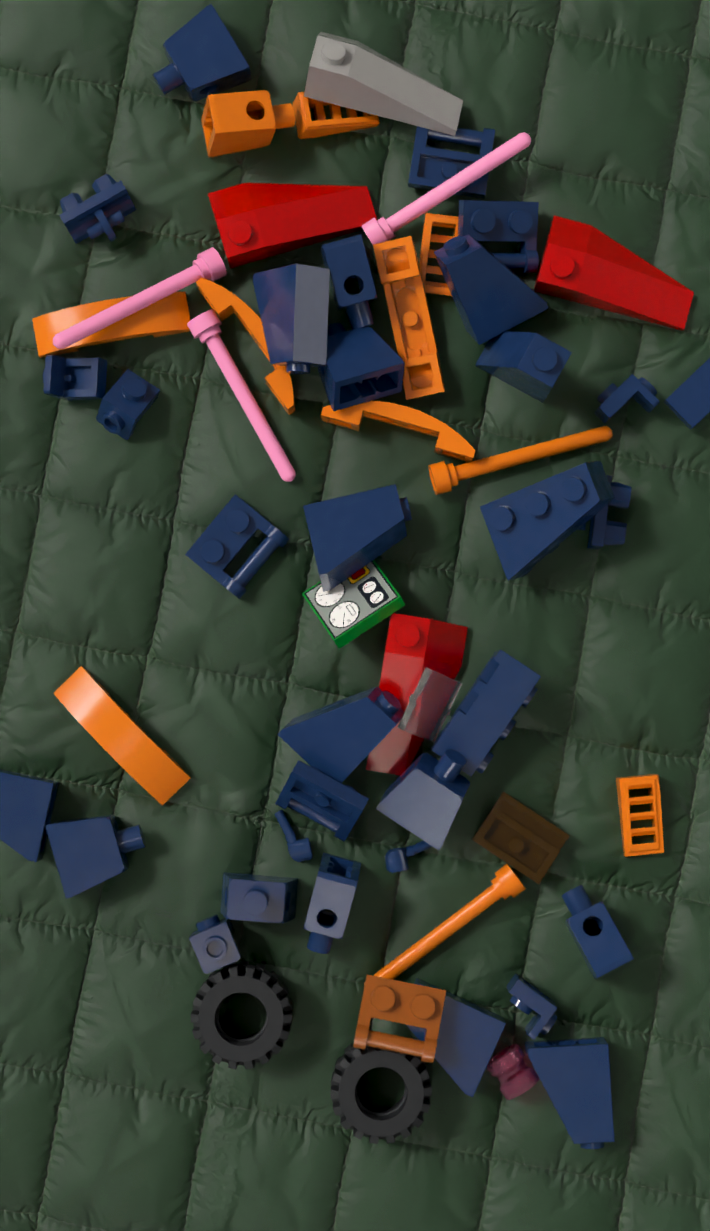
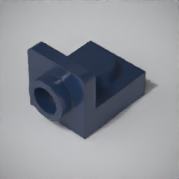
[507,973,558,1040]

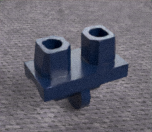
[59,174,137,244]
[578,475,632,550]

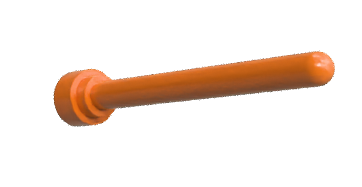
[428,426,613,495]
[364,864,526,985]

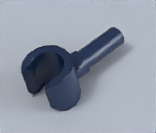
[274,810,313,862]
[385,840,433,873]

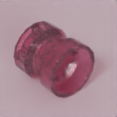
[486,1044,539,1100]

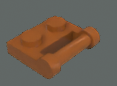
[353,975,446,1064]

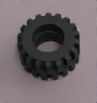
[191,961,293,1069]
[331,1044,432,1144]

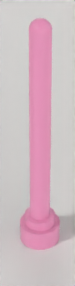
[362,132,531,245]
[53,247,227,349]
[187,309,296,482]

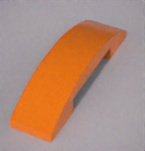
[373,236,445,400]
[196,278,295,415]
[32,291,191,358]
[321,401,476,462]
[53,666,191,806]

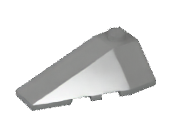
[304,32,463,136]

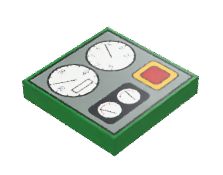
[302,560,406,649]

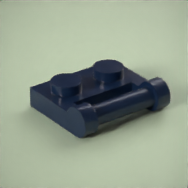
[408,126,495,199]
[458,200,539,273]
[185,494,289,600]
[275,760,369,842]

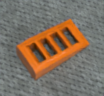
[293,92,380,139]
[419,213,459,296]
[616,774,664,857]

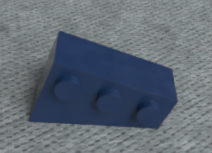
[480,460,615,581]
[430,649,541,777]

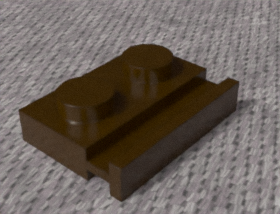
[471,792,570,884]

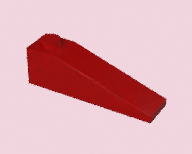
[208,183,377,269]
[534,215,694,331]
[366,613,468,775]

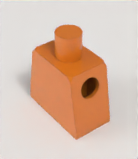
[201,90,295,158]

